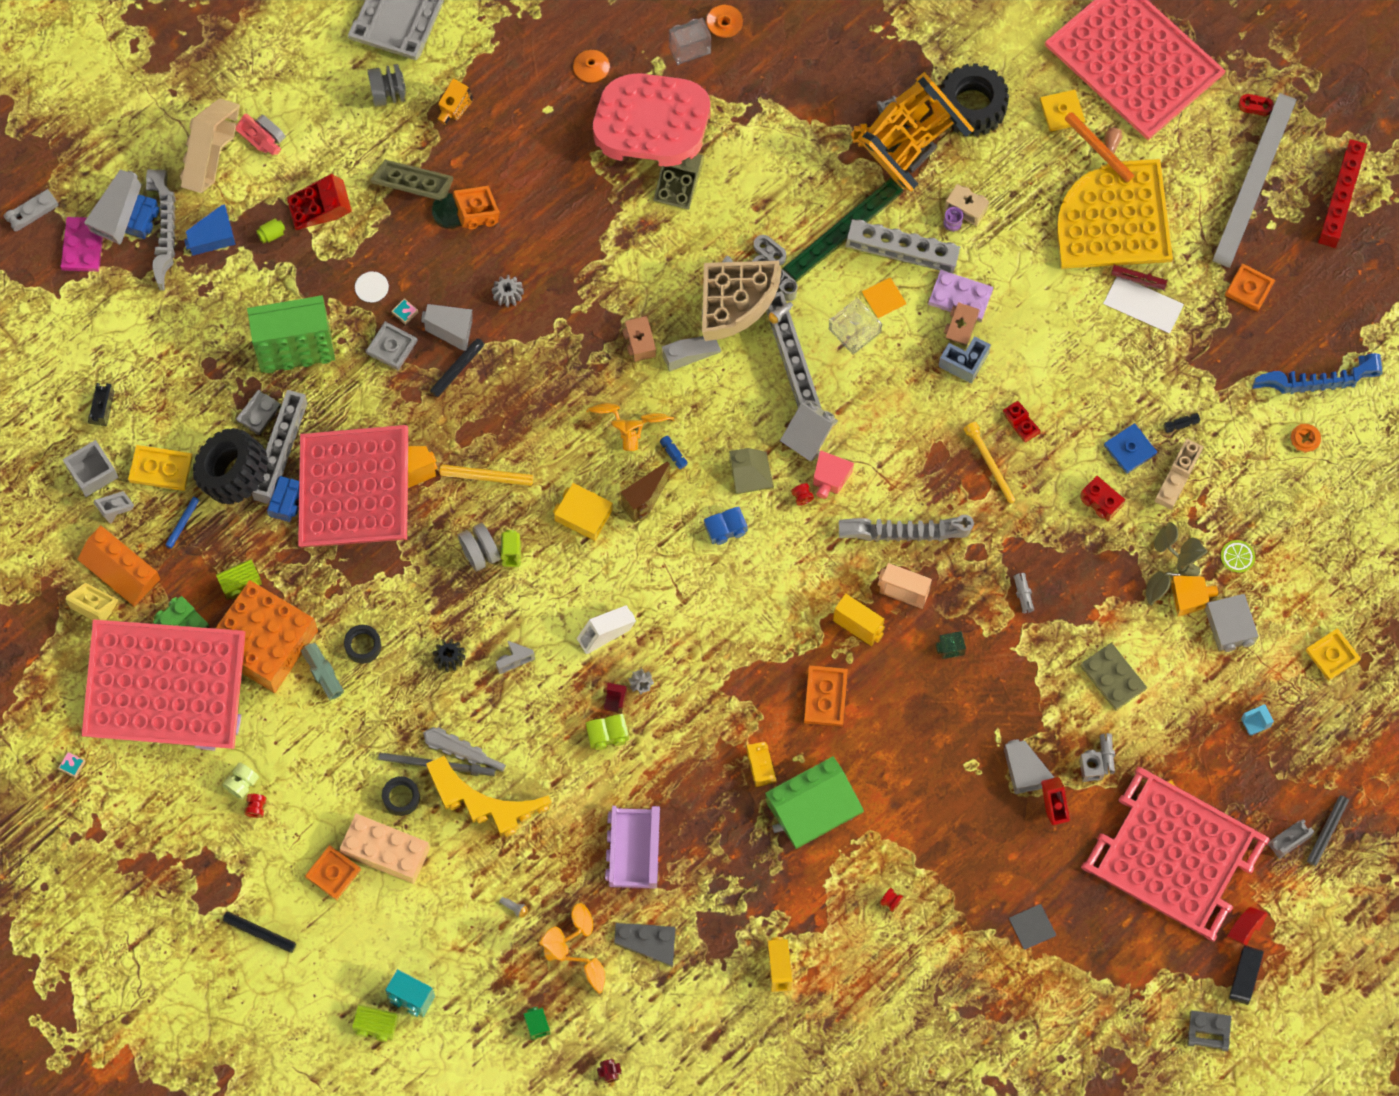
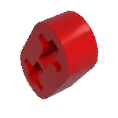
[1238,94,1274,116]

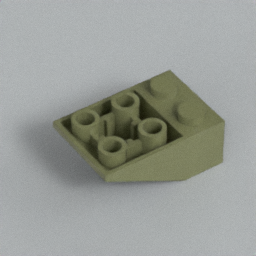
[653,154,705,210]

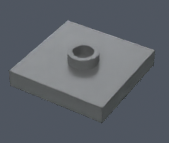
[366,322,418,371]

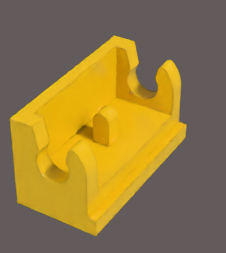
[746,742,777,787]

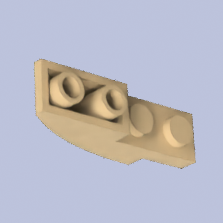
[1154,438,1204,510]

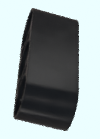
[1229,945,1264,1005]

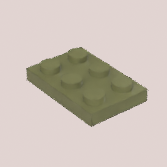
[1080,642,1147,711]

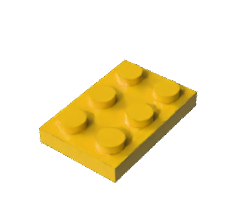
[128,445,193,491]

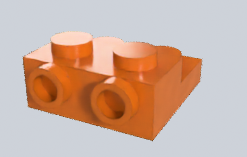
[453,186,500,230]

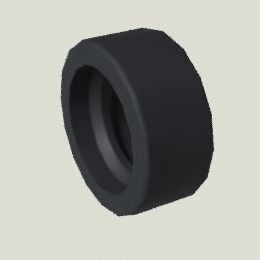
[344,624,382,664]
[382,776,420,816]

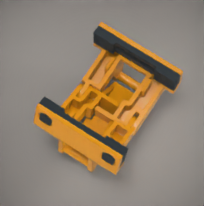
[857,72,974,192]

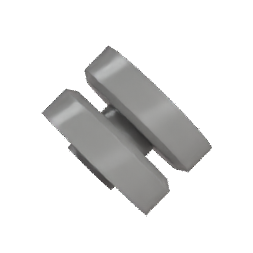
[457,523,501,572]

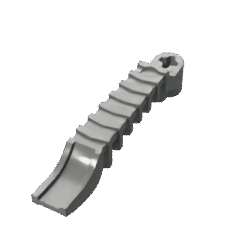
[146,169,176,291]
[838,515,974,542]

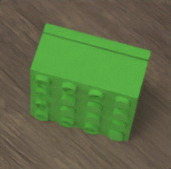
[247,295,335,373]

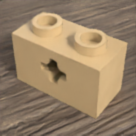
[945,184,989,226]

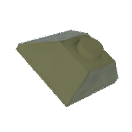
[729,448,774,494]

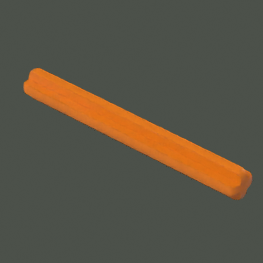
[1065,112,1134,182]

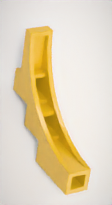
[426,756,552,837]

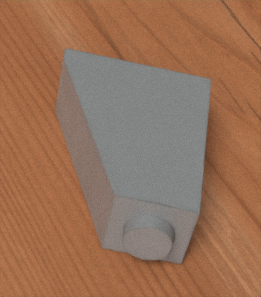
[422,304,472,351]
[1004,740,1054,794]

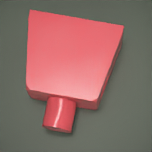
[813,450,854,499]

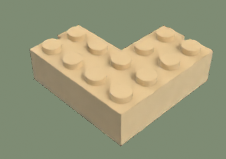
[180,98,240,193]

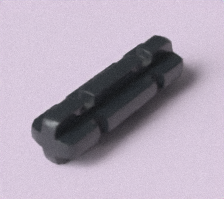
[1163,413,1200,433]

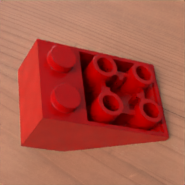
[286,174,352,230]

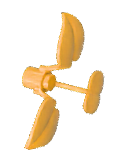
[586,403,674,451]
[539,903,605,994]

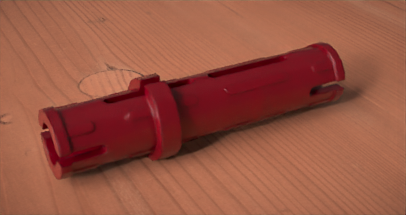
[1111,264,1168,291]

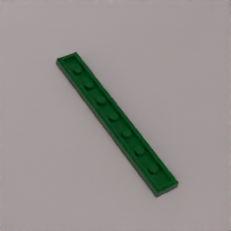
[783,178,903,282]

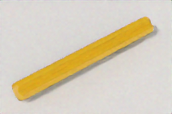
[439,465,534,486]

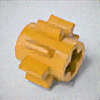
[851,124,870,147]

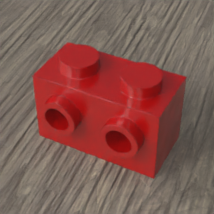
[1080,475,1126,522]

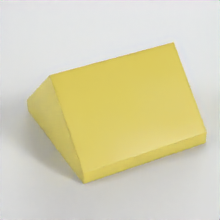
[66,583,118,620]

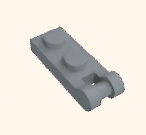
[4,189,59,231]

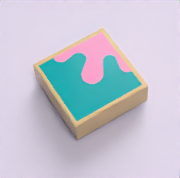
[392,299,418,325]
[58,752,86,778]

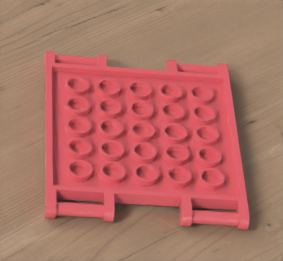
[1081,767,1270,942]

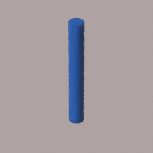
[165,497,200,549]

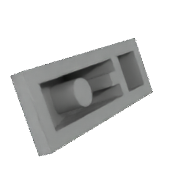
[662,336,721,372]

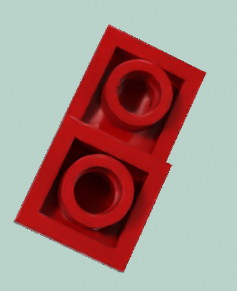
[1003,401,1041,443]
[1227,906,1268,946]

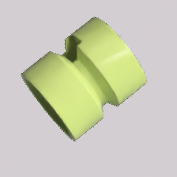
[222,762,259,800]

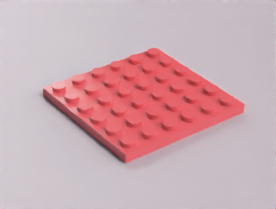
[298,425,408,548]

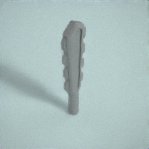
[423,727,506,772]

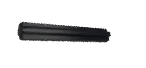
[430,338,485,397]
[223,911,296,953]

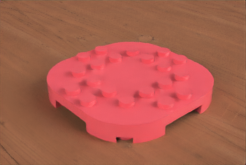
[593,74,711,166]

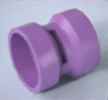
[944,207,963,232]

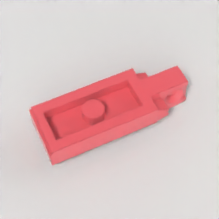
[235,114,281,155]

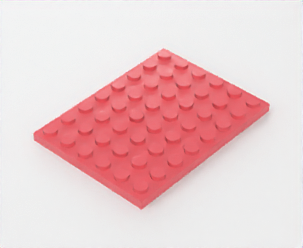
[1045,0,1225,140]
[82,619,246,749]

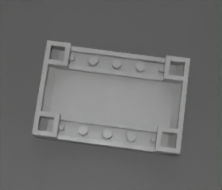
[348,0,444,60]

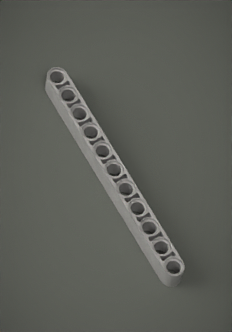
[1212,93,1297,268]

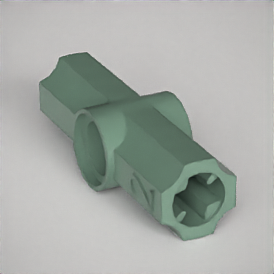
[301,643,344,700]

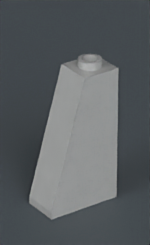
[84,169,141,245]

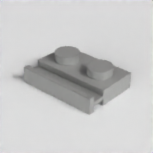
[236,390,281,435]

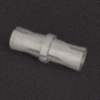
[1013,573,1034,613]
[1100,733,1115,775]

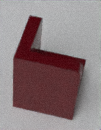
[604,682,627,714]

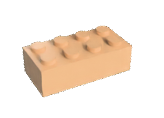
[340,814,430,884]

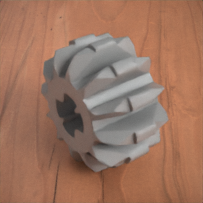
[492,275,524,308]

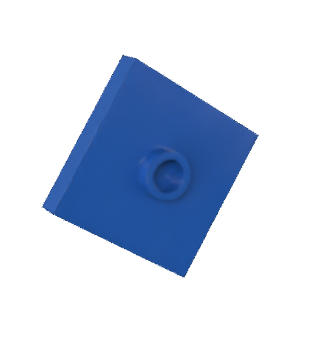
[1104,423,1157,474]

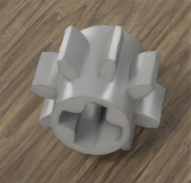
[628,669,654,694]

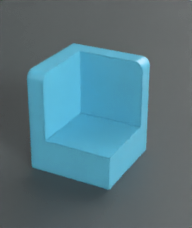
[1241,704,1274,735]

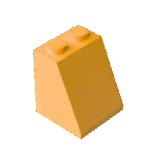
[408,446,438,488]

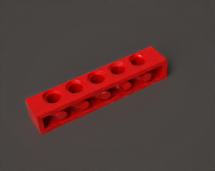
[1318,139,1367,248]

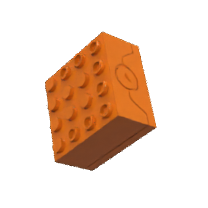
[215,580,318,693]

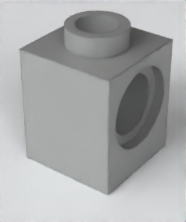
[1079,750,1104,782]

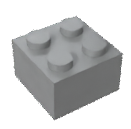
[63,440,118,497]

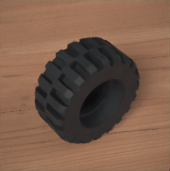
[940,63,1009,137]
[193,428,268,504]

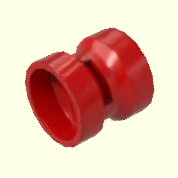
[244,794,267,818]

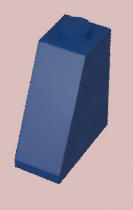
[184,204,236,256]

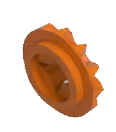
[1290,424,1321,453]

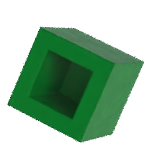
[524,1007,551,1041]

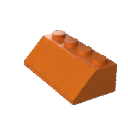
[77,525,160,607]

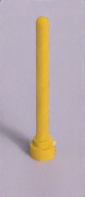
[963,422,1015,503]

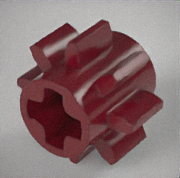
[597,1059,622,1083]

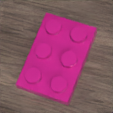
[61,217,103,272]

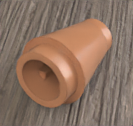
[1104,127,1123,153]

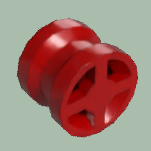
[791,483,814,506]
[880,887,904,913]

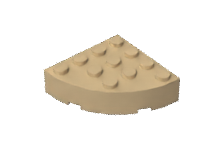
[702,261,781,341]

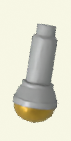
[768,302,793,324]
[500,897,528,918]

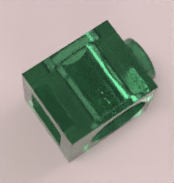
[936,631,966,659]

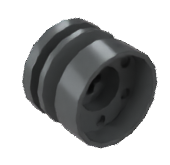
[367,64,406,107]

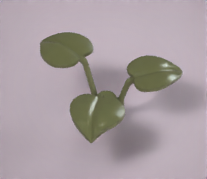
[1146,522,1208,606]

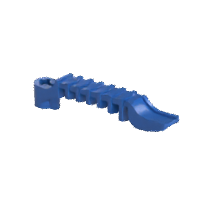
[1252,353,1383,394]

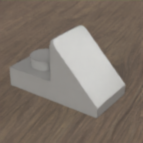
[93,491,134,524]
[496,641,535,674]

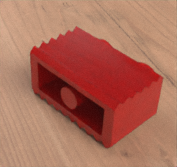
[1041,777,1071,825]

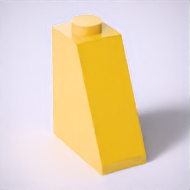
[767,937,792,992]

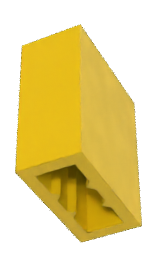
[553,483,613,541]
[833,594,885,646]

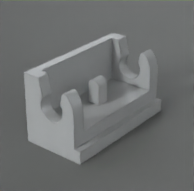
[1268,819,1314,859]

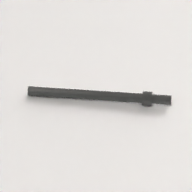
[378,752,496,776]

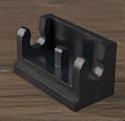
[88,383,115,426]

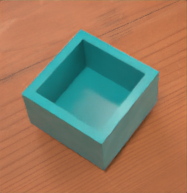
[385,969,435,1018]

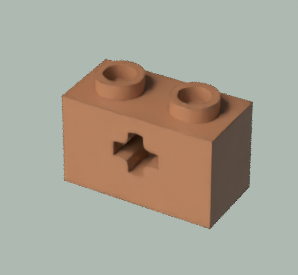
[944,302,980,347]
[622,316,656,362]

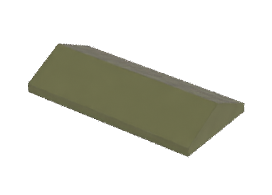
[371,159,453,200]

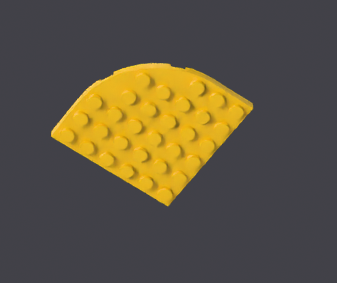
[1057,159,1173,269]

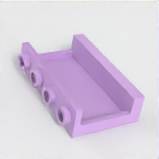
[605,806,660,888]

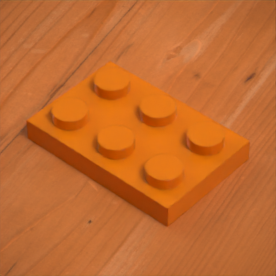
[804,665,848,727]

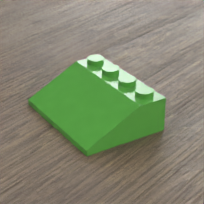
[765,756,864,849]

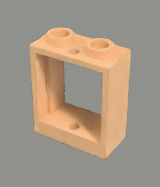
[878,563,932,609]

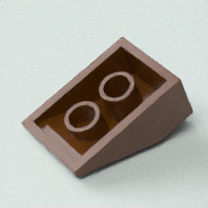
[621,461,670,523]

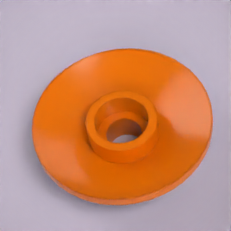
[707,5,743,38]
[573,50,610,83]

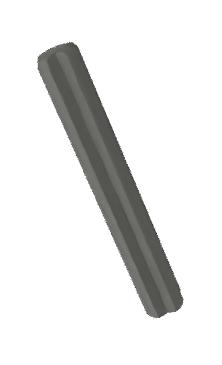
[1307,795,1349,866]

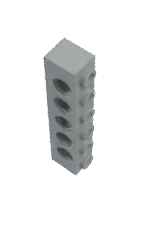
[845,219,960,274]
[252,390,308,504]

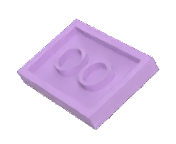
[928,270,994,322]

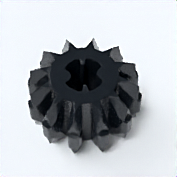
[433,639,466,672]

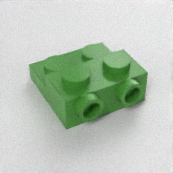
[153,596,210,628]

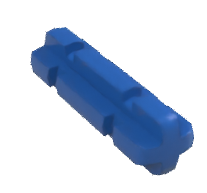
[660,436,688,469]

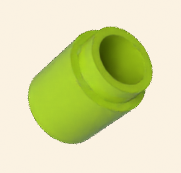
[256,219,285,244]

